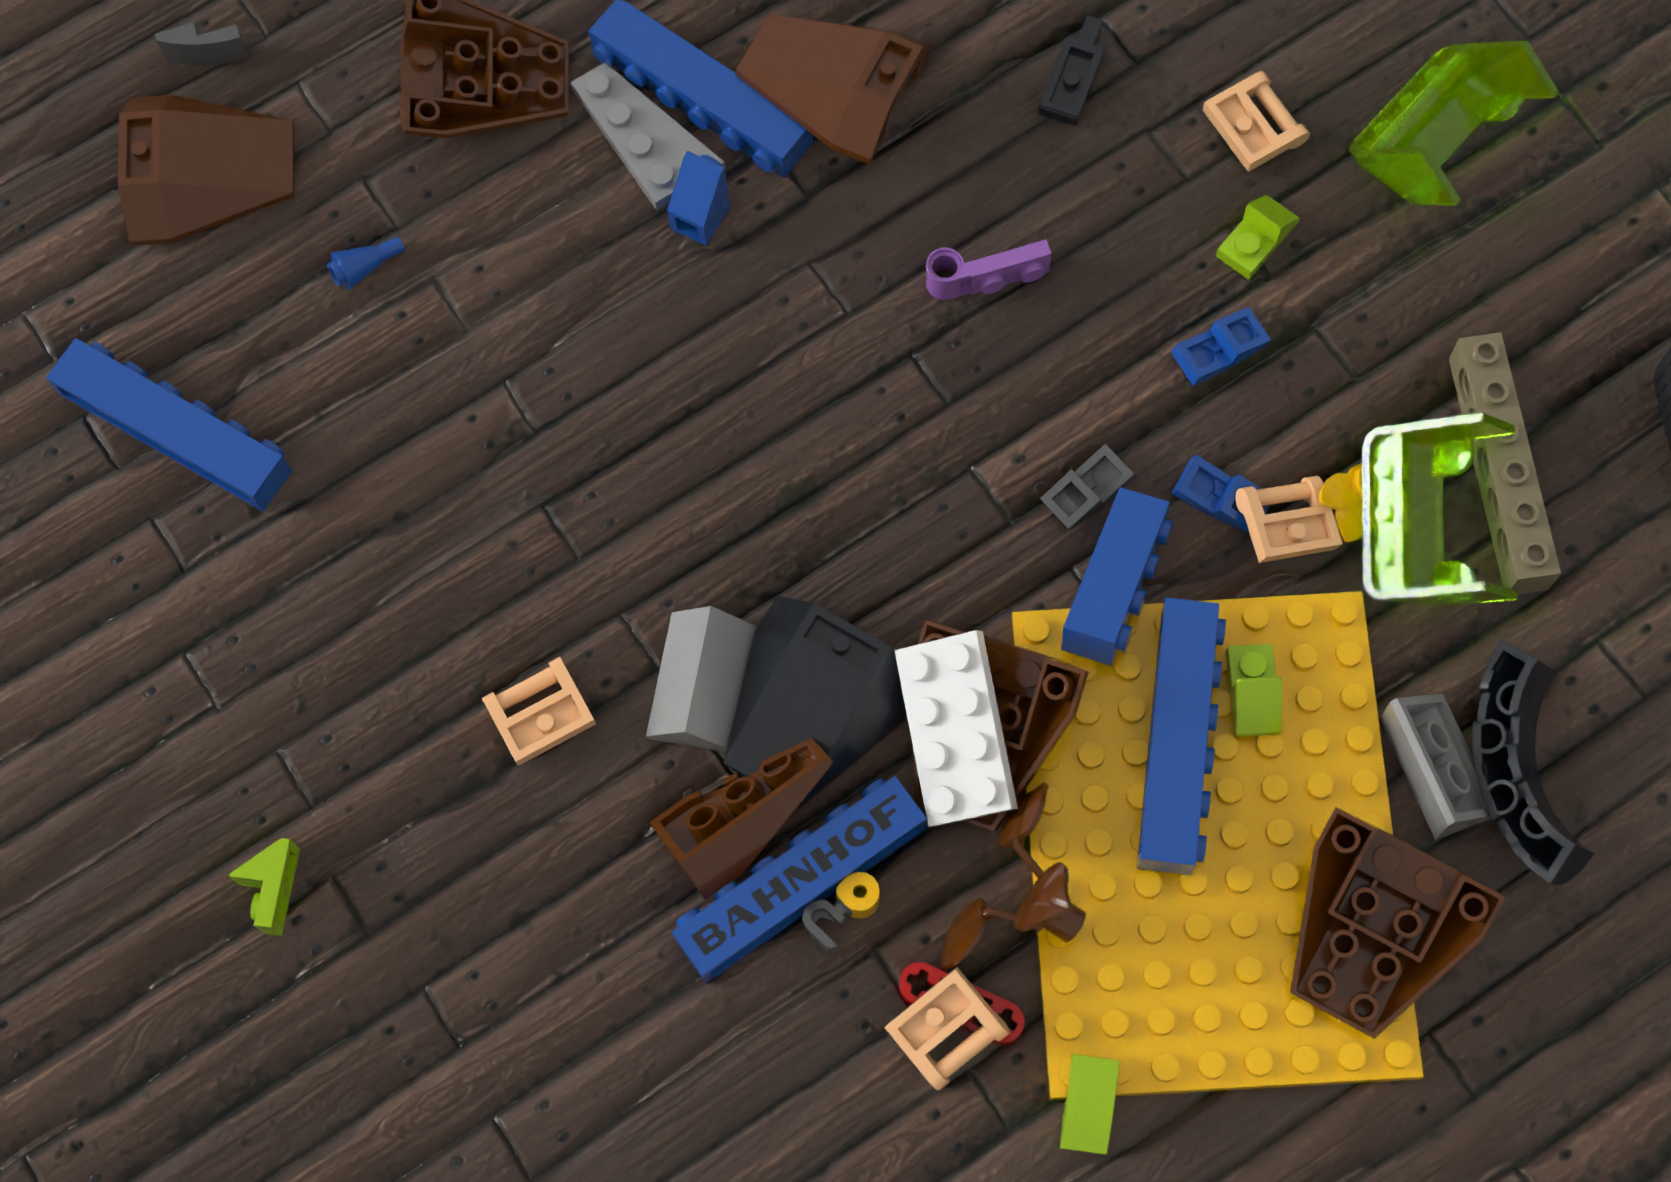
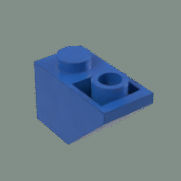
[667,151,730,246]

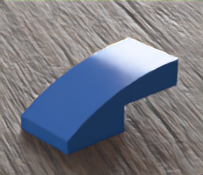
[1171,307,1271,386]
[1171,455,1270,533]

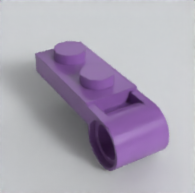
[926,239,1052,300]

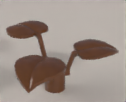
[941,782,1086,973]

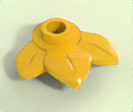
[1319,463,1395,543]

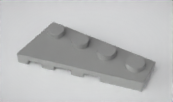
[571,63,726,210]

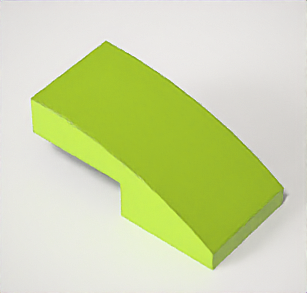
[1060,1054,1120,1155]

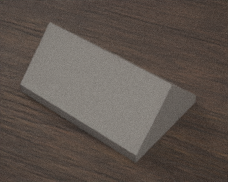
[646,606,757,752]
[1379,694,1492,840]

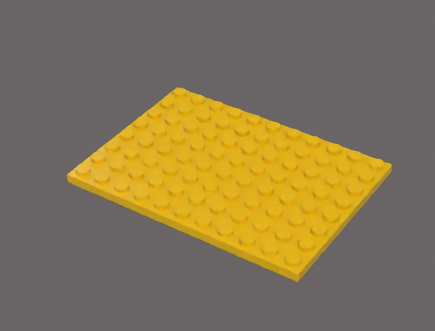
[1012,591,1424,1100]

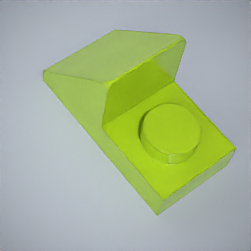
[1216,195,1300,280]
[1226,644,1282,737]
[229,838,300,936]

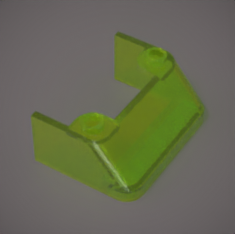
[1349,40,1559,206]
[1362,413,1518,605]

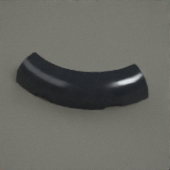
[1472,639,1595,885]

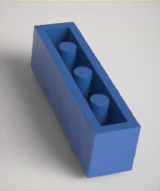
[1061,487,1174,666]

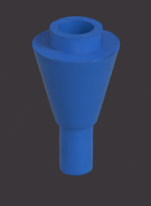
[327,237,405,290]

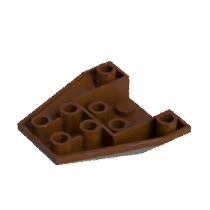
[400,0,569,139]
[735,14,932,165]
[118,95,295,246]
[913,620,1089,831]
[1290,807,1506,1039]

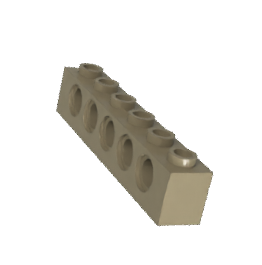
[1449,332,1561,596]

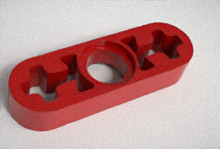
[899,962,1025,1046]

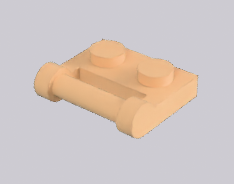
[1203,71,1310,172]
[1236,476,1343,563]
[482,657,596,766]
[884,967,1010,1091]

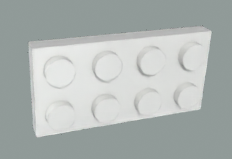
[895,630,1018,827]

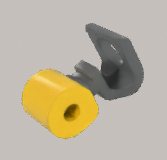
[802,872,880,956]

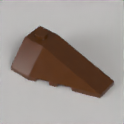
[649,738,833,900]

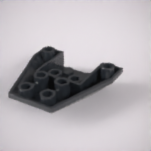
[723,596,907,809]

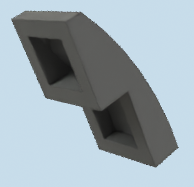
[155,22,250,66]
[1040,444,1136,530]

